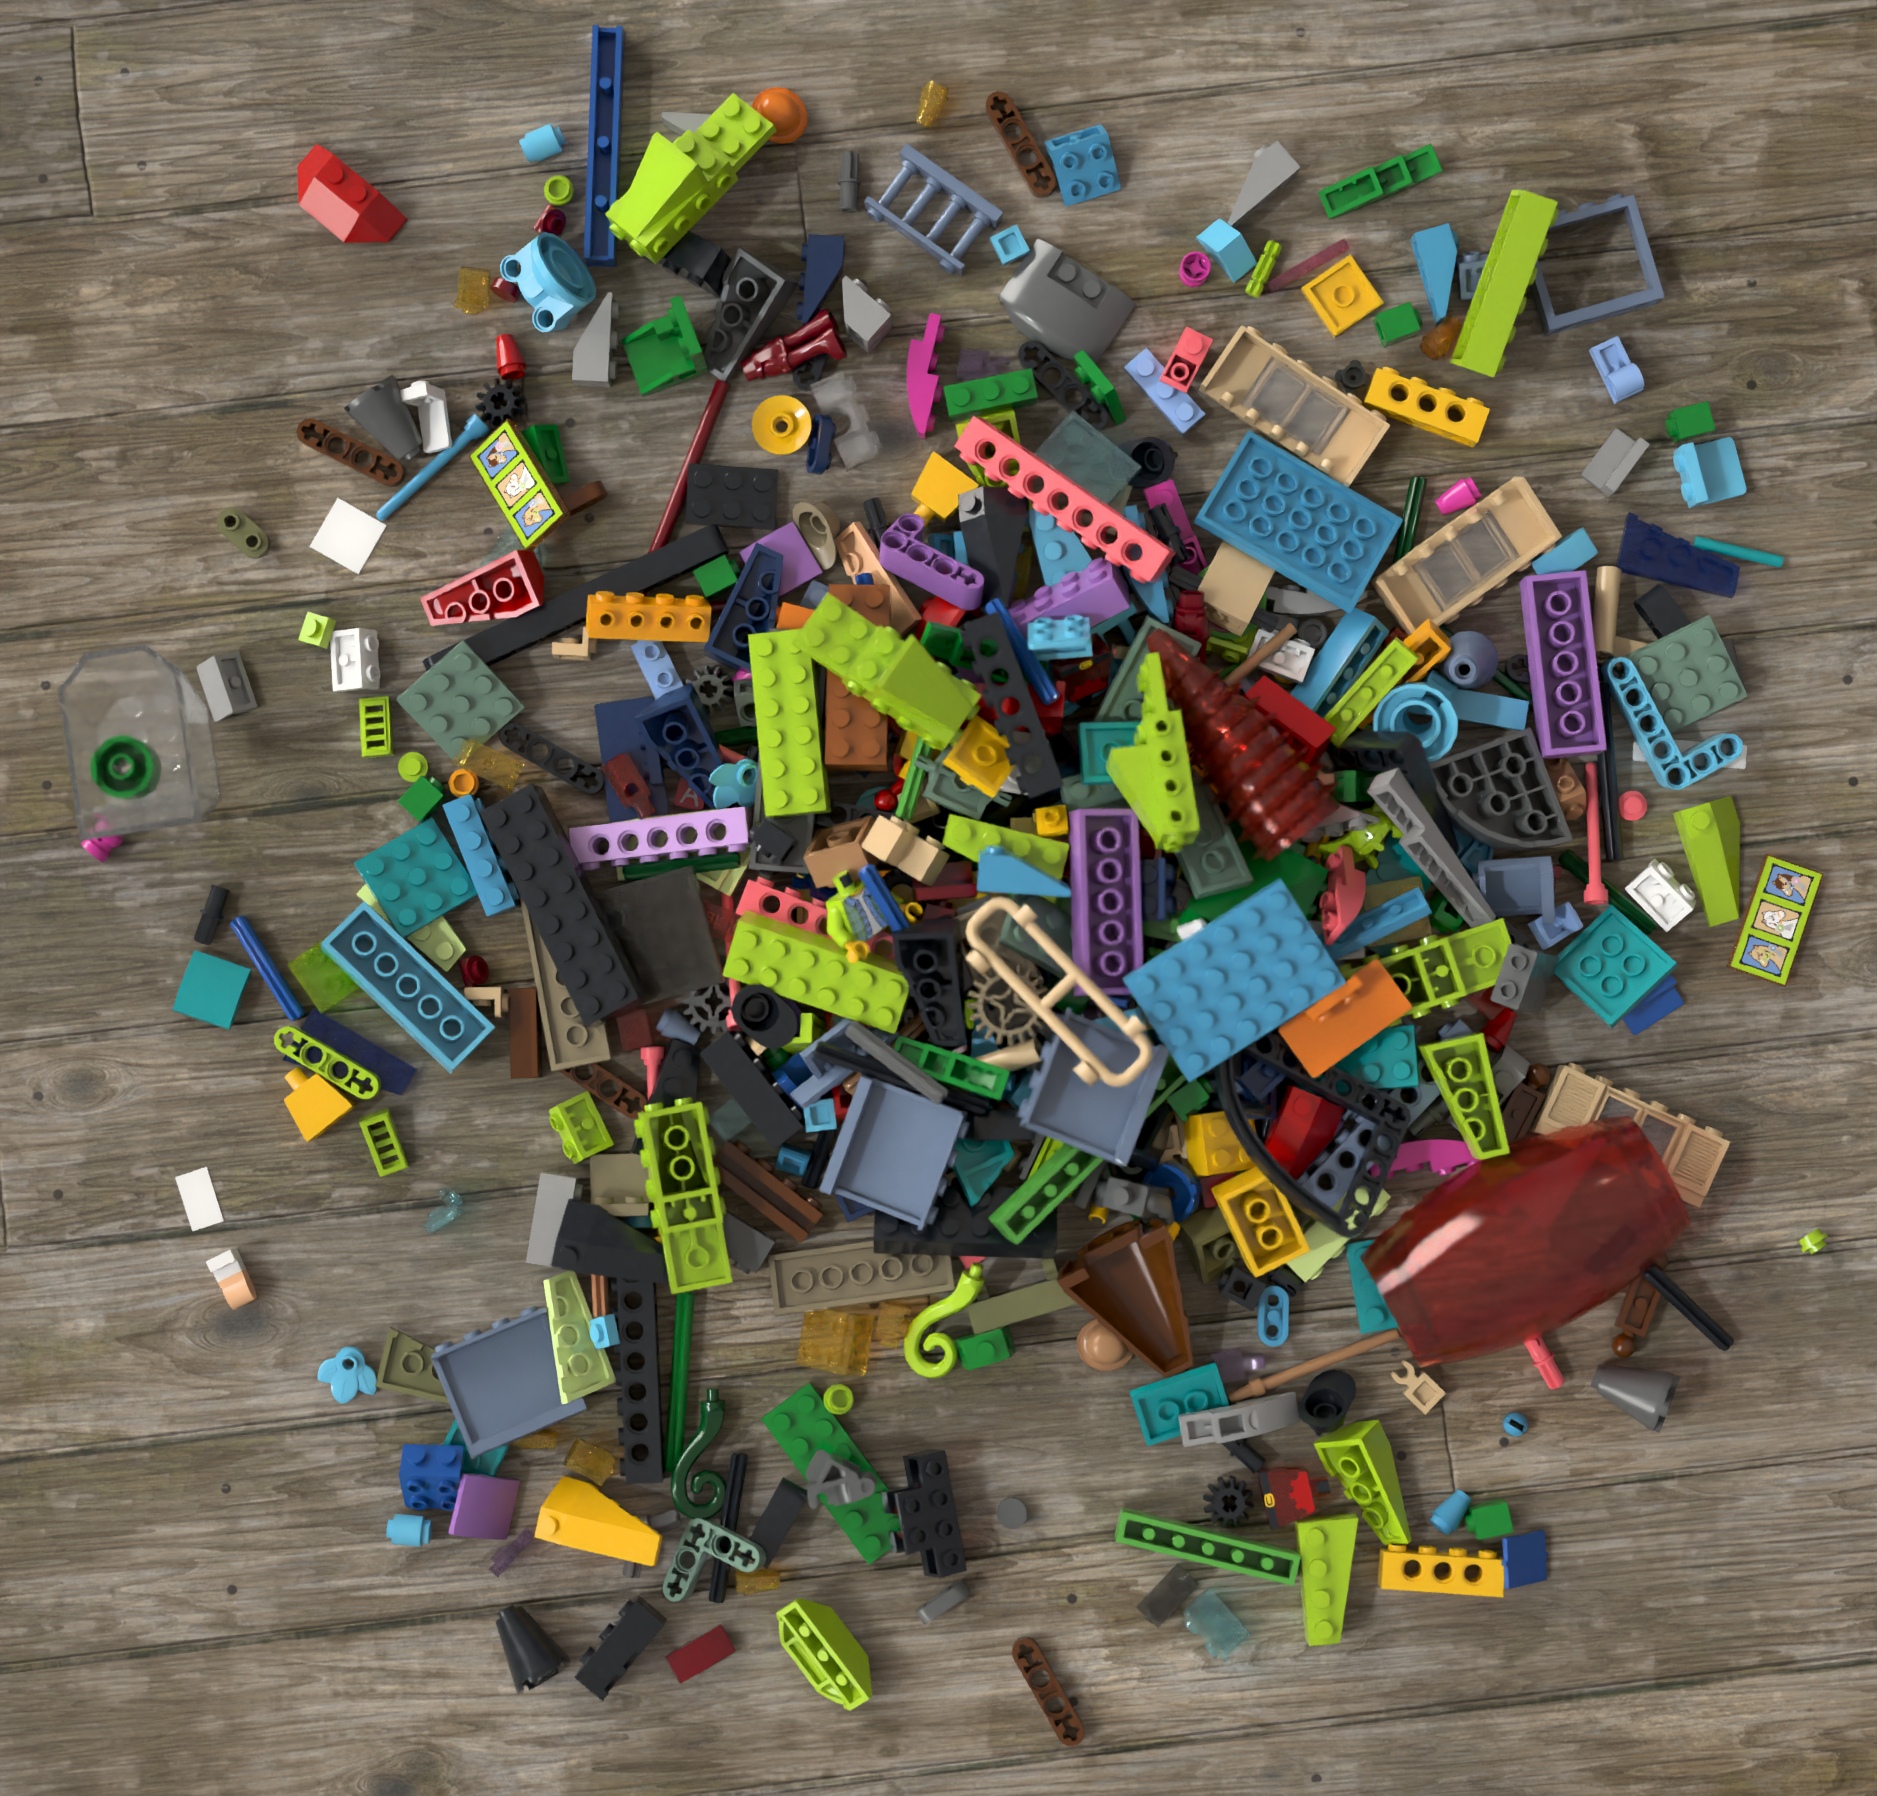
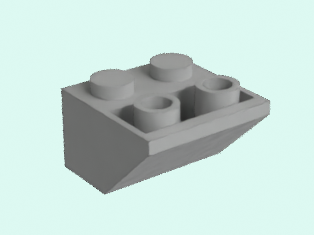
[842,276,892,354]

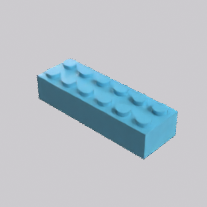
[321,901,495,1074]

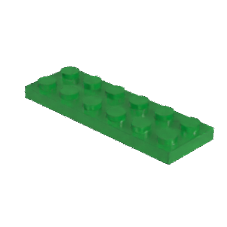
[761,1381,901,1565]

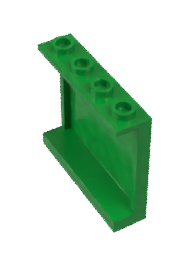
[1178,819,1329,925]

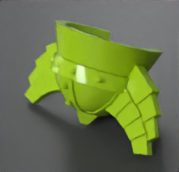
[1316,801,1404,870]

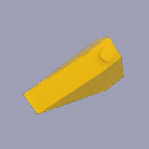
[534,1476,663,1567]

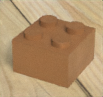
[803,815,879,888]

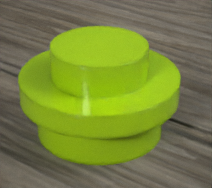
[544,175,574,206]
[398,752,429,782]
[1798,1228,1828,1255]
[823,1384,854,1415]

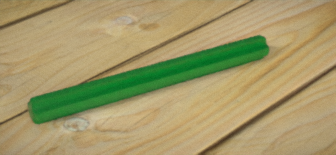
[664,1292,695,1472]

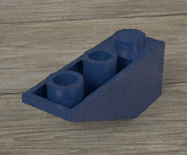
[797,234,845,325]

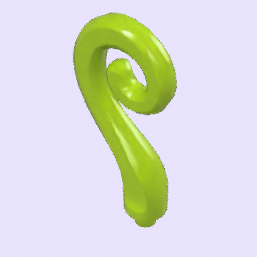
[904,1262,985,1379]

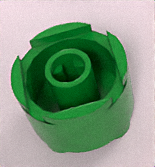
[90,735,162,800]

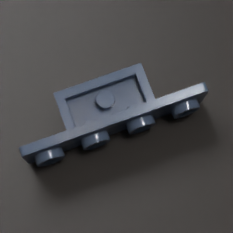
[790,1018,900,1109]

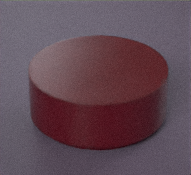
[490,277,521,303]

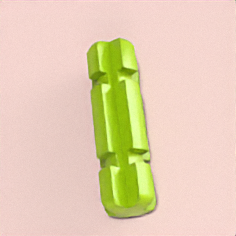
[1245,240,1282,298]

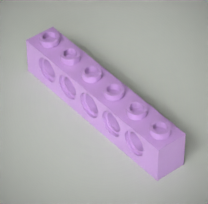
[569,807,753,871]

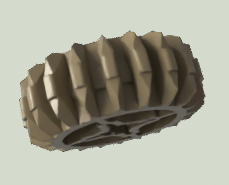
[967,962,1049,1046]

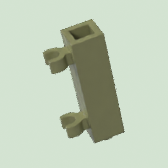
[967,1258,1078,1335]

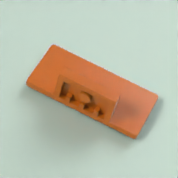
[1278,959,1412,1078]

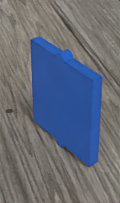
[1501,1530,1548,1589]

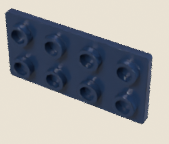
[594,697,669,822]

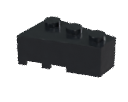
[574,1596,667,1701]

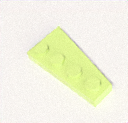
[356,884,468,973]

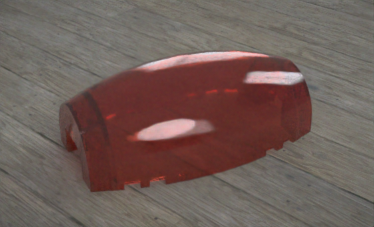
[1359,1116,1690,1368]

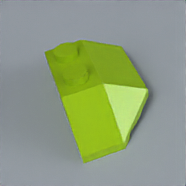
[776,1598,872,1711]

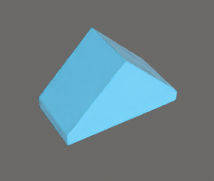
[1196,218,1257,283]

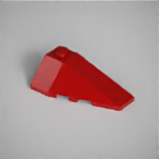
[420,549,544,626]

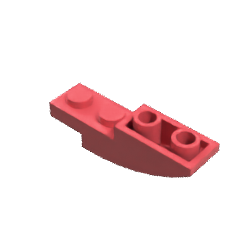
[1319,844,1366,946]

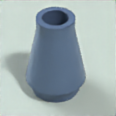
[655,1008,701,1046]

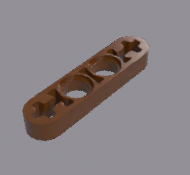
[986,91,1056,198]
[297,418,405,487]
[546,1050,648,1118]
[1012,1636,1084,1746]

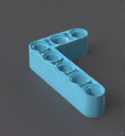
[1600,657,1743,790]

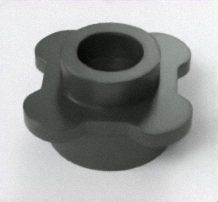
[1335,360,1371,395]

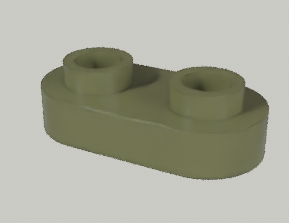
[217,507,271,559]

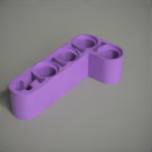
[879,513,984,610]

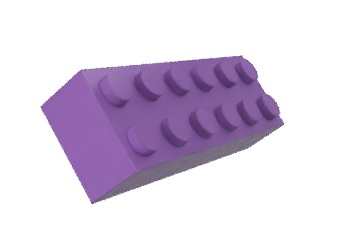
[955,557,1130,685]
[1519,570,1607,760]
[1068,809,1143,996]

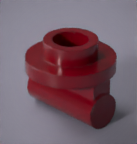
[532,204,566,236]
[458,955,489,988]

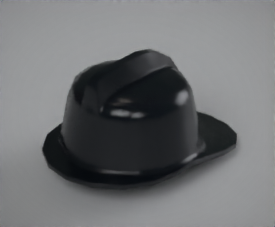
[1110,437,1178,488]
[731,984,798,1049]
[1298,1370,1356,1437]

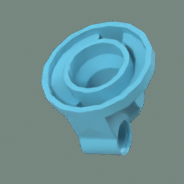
[500,232,597,332]
[1373,670,1458,763]

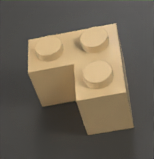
[861,815,950,887]

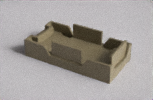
[955,897,1052,1034]

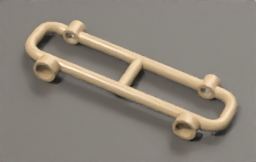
[965,897,1153,1087]

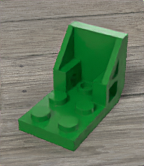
[621,295,708,397]

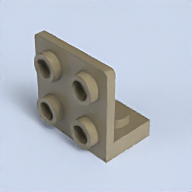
[590,1154,651,1216]

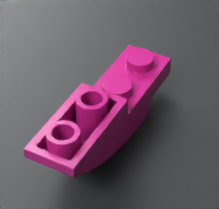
[907,313,946,439]
[1143,479,1208,590]
[1367,1139,1485,1179]

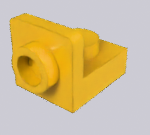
[1035,805,1069,839]

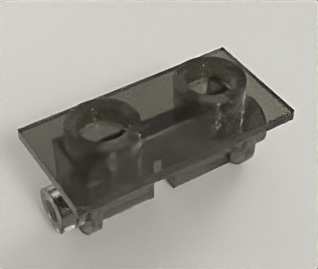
[1136,1563,1200,1628]

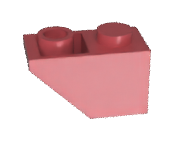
[1159,326,1213,394]

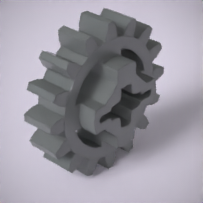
[682,969,731,1034]

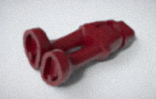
[741,308,847,382]
[1171,590,1216,695]

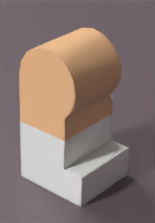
[206,1248,257,1310]

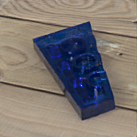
[1616,512,1740,599]
[283,1008,418,1095]

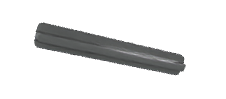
[845,1021,948,1105]

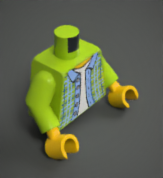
[826,870,923,963]

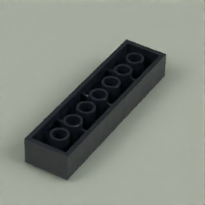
[480,784,648,1028]

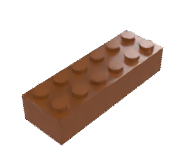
[825,584,891,771]

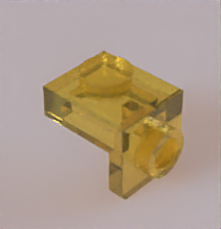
[454,266,491,315]
[562,1437,615,1486]

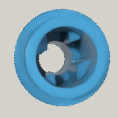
[1429,1489,1472,1536]

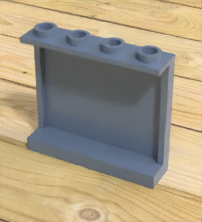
[1017,1008,1169,1166]
[819,1075,970,1231]
[431,1306,587,1459]

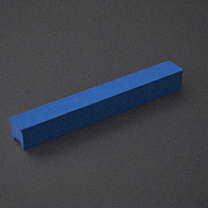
[584,25,625,267]

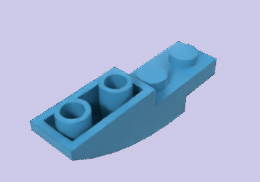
[1122,505,1174,626]

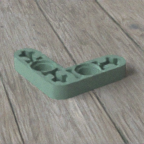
[662,1518,766,1602]

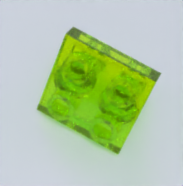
[287,934,360,1014]

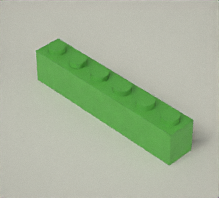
[1114,1507,1301,1586]

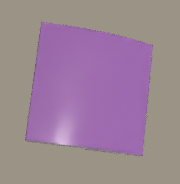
[738,521,823,600]
[449,1473,520,1540]

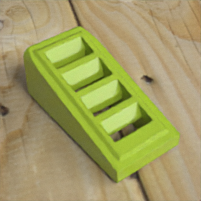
[359,696,395,759]
[359,1108,409,1177]

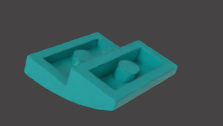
[173,950,252,1030]

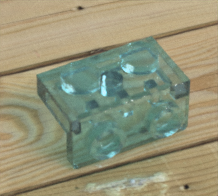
[1182,1587,1250,1661]

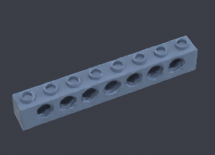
[1297,1019,1474,1208]

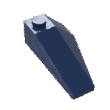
[704,542,784,674]
[634,683,726,810]

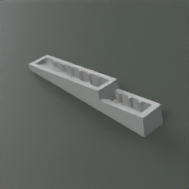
[1367,768,1496,928]

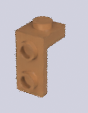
[1543,757,1587,820]

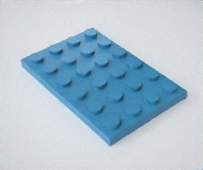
[1193,430,1403,614]
[1122,878,1346,1082]

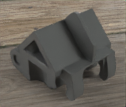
[805,1449,876,1509]

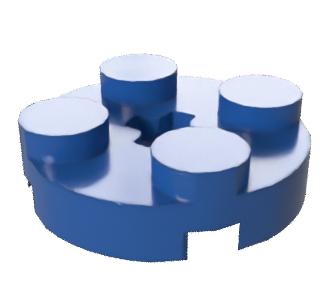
[1142,1160,1202,1222]

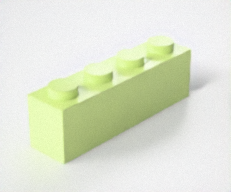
[1286,1188,1391,1283]

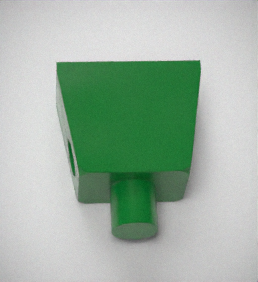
[953,1325,1017,1370]

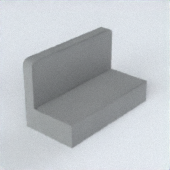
[1581,429,1650,497]
[197,651,258,722]

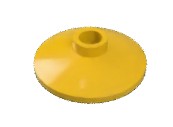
[752,395,811,455]

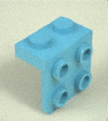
[1673,437,1747,509]
[1028,615,1092,661]

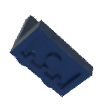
[1140,858,1177,921]

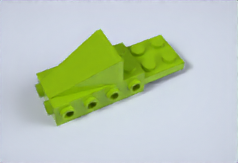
[605,93,777,264]
[792,592,981,751]
[1106,652,1200,852]
[1337,918,1512,1028]
[634,1097,732,1294]

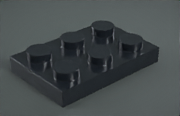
[685,463,778,530]

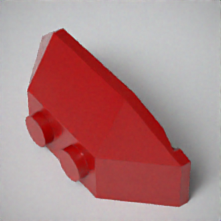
[297,144,408,244]

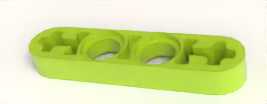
[274,1026,381,1099]

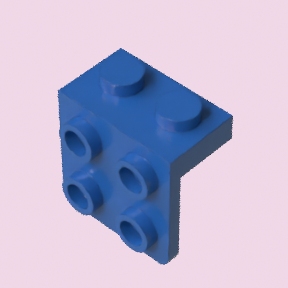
[399,1444,465,1511]

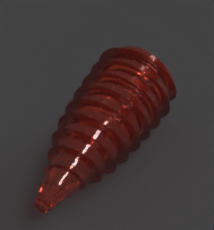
[1145,628,1341,862]

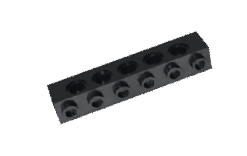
[960,611,1064,798]

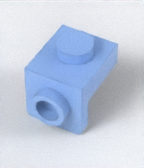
[1527,902,1583,950]

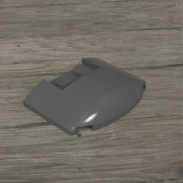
[998,239,1136,364]

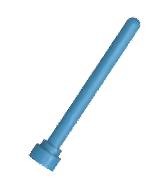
[376,413,491,521]

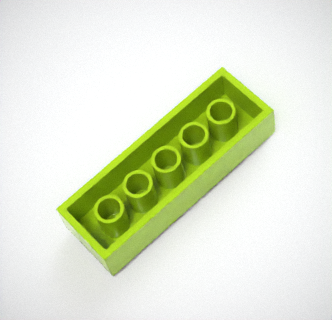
[1449,190,1559,377]
[748,629,831,819]
[722,910,910,1034]

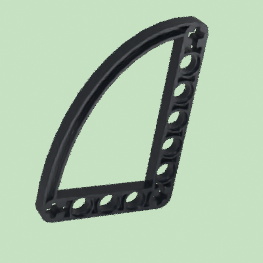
[1215,1032,1411,1238]

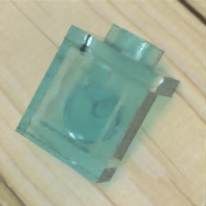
[423,1188,464,1234]

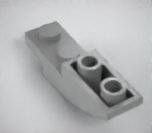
[1266,582,1368,618]
[1178,1391,1300,1447]

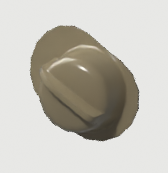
[793,500,840,570]

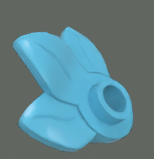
[709,758,758,810]
[318,1346,377,1404]

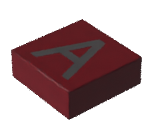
[673,776,705,811]

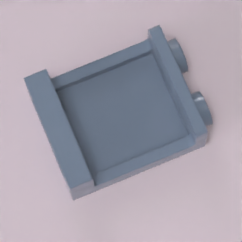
[1472,856,1555,924]

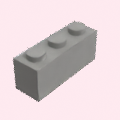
[526,1172,583,1268]

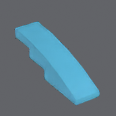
[1407,689,1529,731]

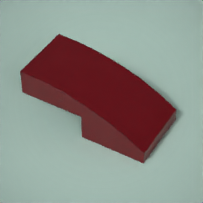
[665,1624,736,1683]

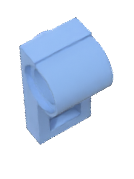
[1589,336,1644,404]

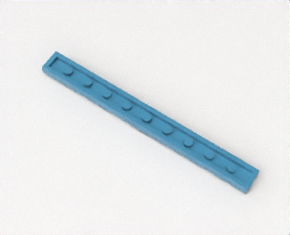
[1144,887,1432,1046]

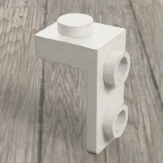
[400,381,452,454]

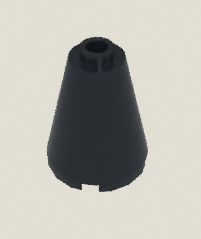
[495,1604,571,1694]

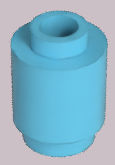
[519,123,566,163]
[386,1514,432,1547]

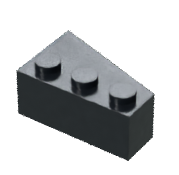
[642,231,732,299]

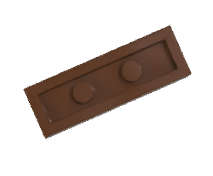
[509,987,542,1079]

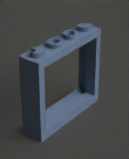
[1529,194,1665,336]

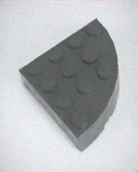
[1429,727,1573,852]

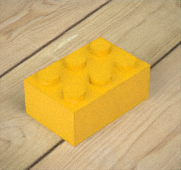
[1211,1166,1311,1277]

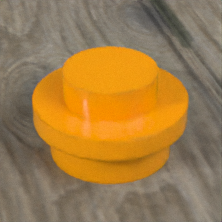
[449,769,479,798]

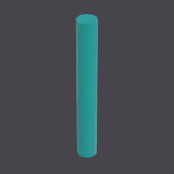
[1692,536,1784,568]

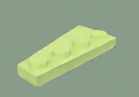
[543,1270,616,1405]

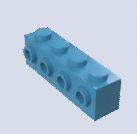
[1290,607,1390,718]
[442,794,520,918]

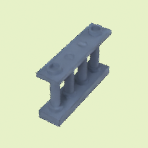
[864,143,1003,276]

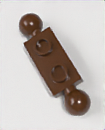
[1485,1063,1551,1167]
[1612,1249,1668,1358]

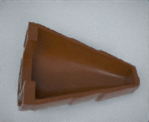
[1057,1218,1193,1378]

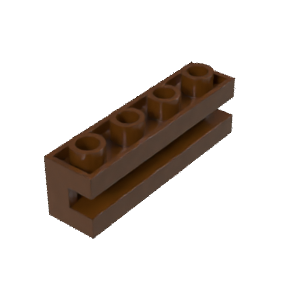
[712,1139,824,1243]

